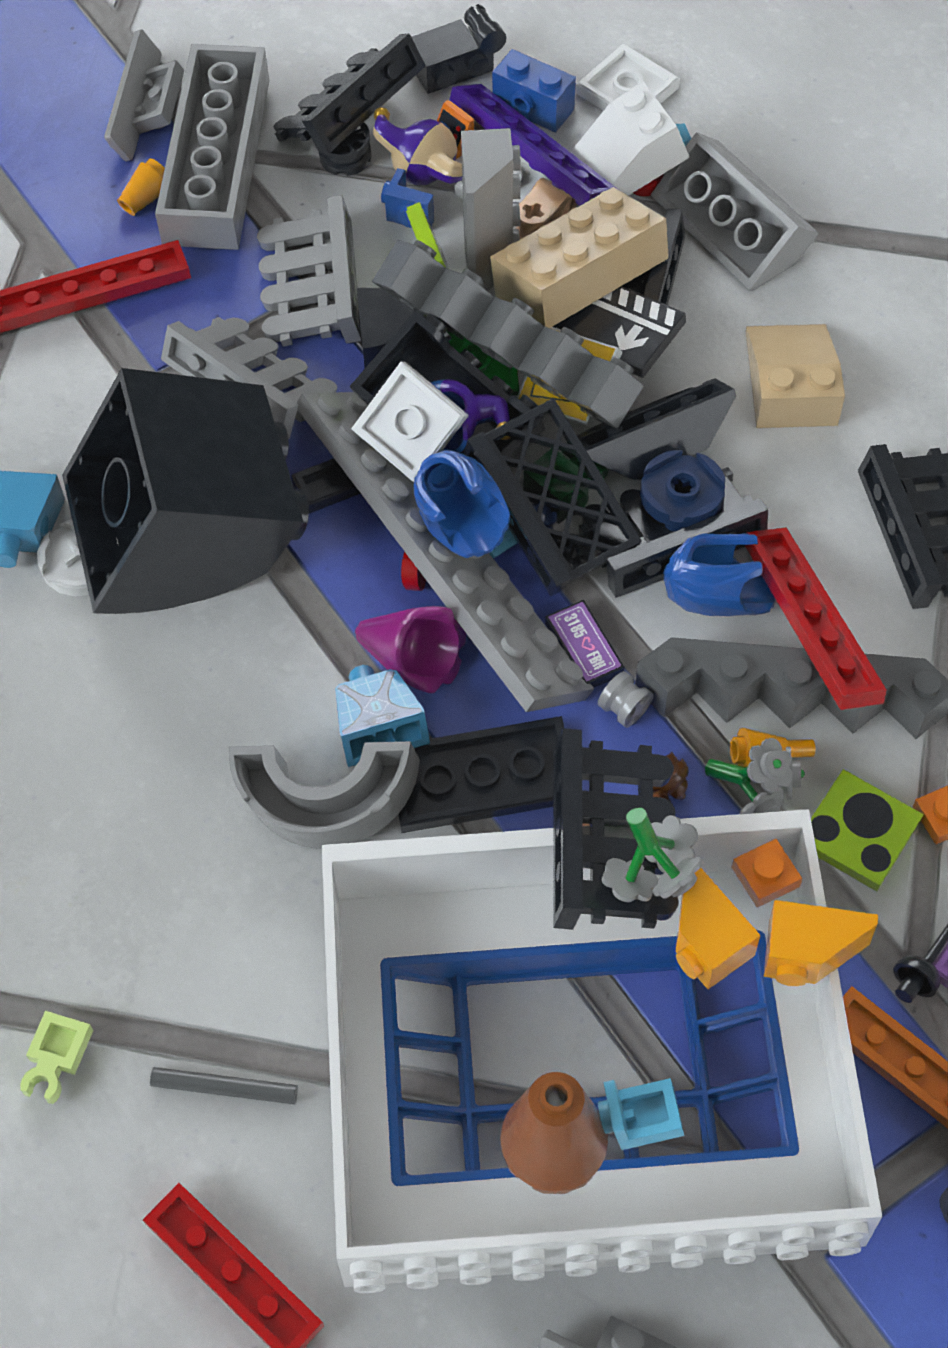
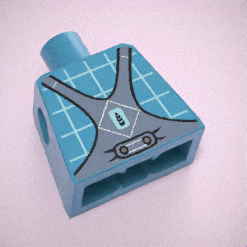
[335,665,430,767]

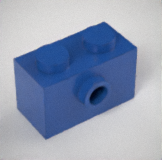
[492,49,576,133]

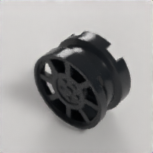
[319,122,372,176]

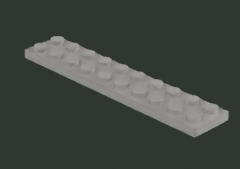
[297,392,594,712]

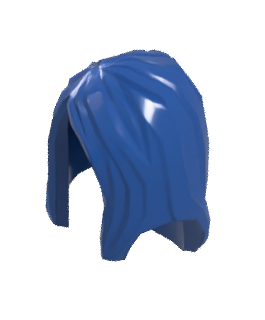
[414,450,510,558]
[663,533,776,616]

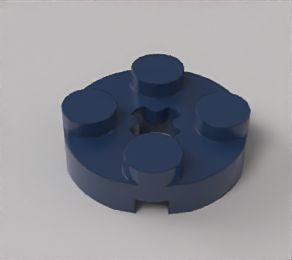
[640,450,725,532]

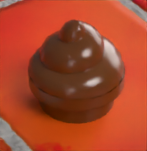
[653,752,689,800]

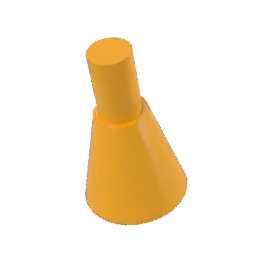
[730,727,816,767]

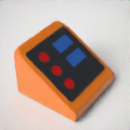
[437,100,474,159]

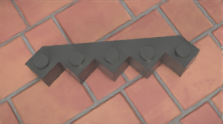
[372,240,644,429]
[635,637,948,739]

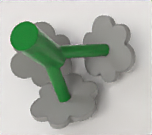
[705,738,805,814]
[602,808,704,902]

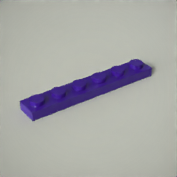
[449,84,620,206]

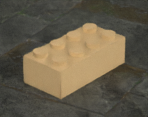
[490,187,668,328]

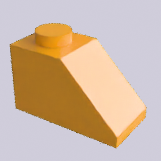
[676,867,760,990]
[764,900,878,986]

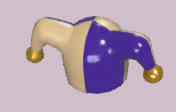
[373,107,462,186]

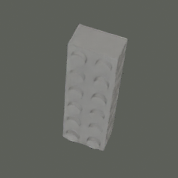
[155,44,270,250]

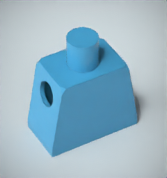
[0,471,65,568]

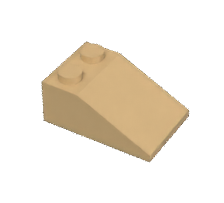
[745,324,845,428]

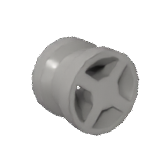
[598,671,654,728]

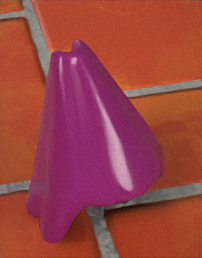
[355,606,466,693]

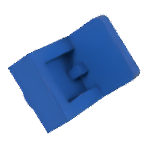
[381,168,435,228]

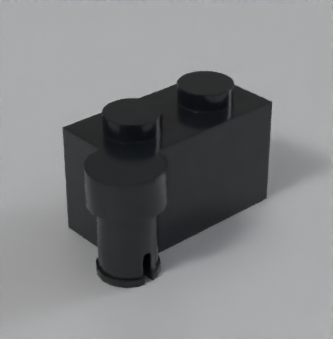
[412,4,507,94]

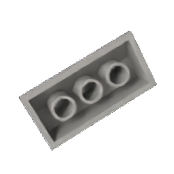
[461,128,521,291]
[651,132,819,291]

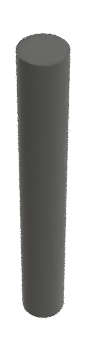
[150,1067,298,1105]

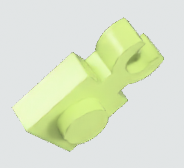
[20,1011,93,1104]

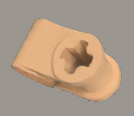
[516,178,577,239]

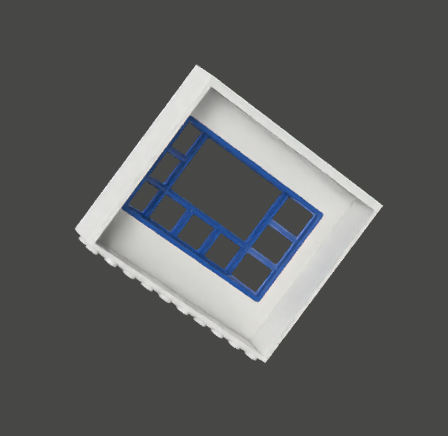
[322,809,882,1293]

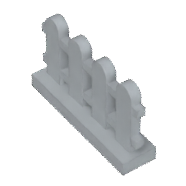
[257,195,362,347]
[161,317,337,439]

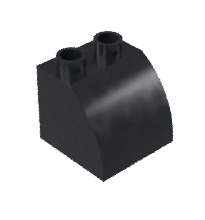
[62,368,309,614]

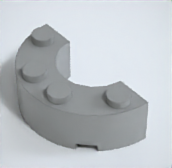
[229,741,420,849]

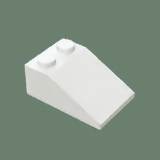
[571,82,690,195]

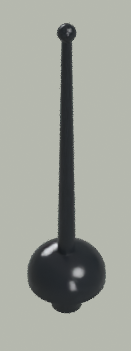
[893,924,948,1003]

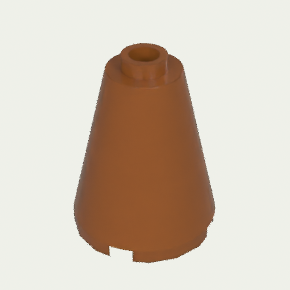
[501,1072,608,1194]

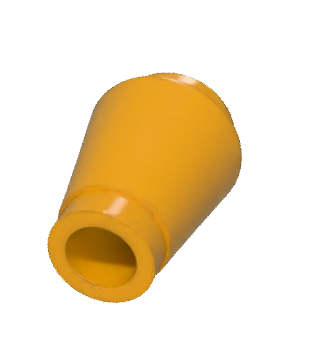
[117,158,165,216]

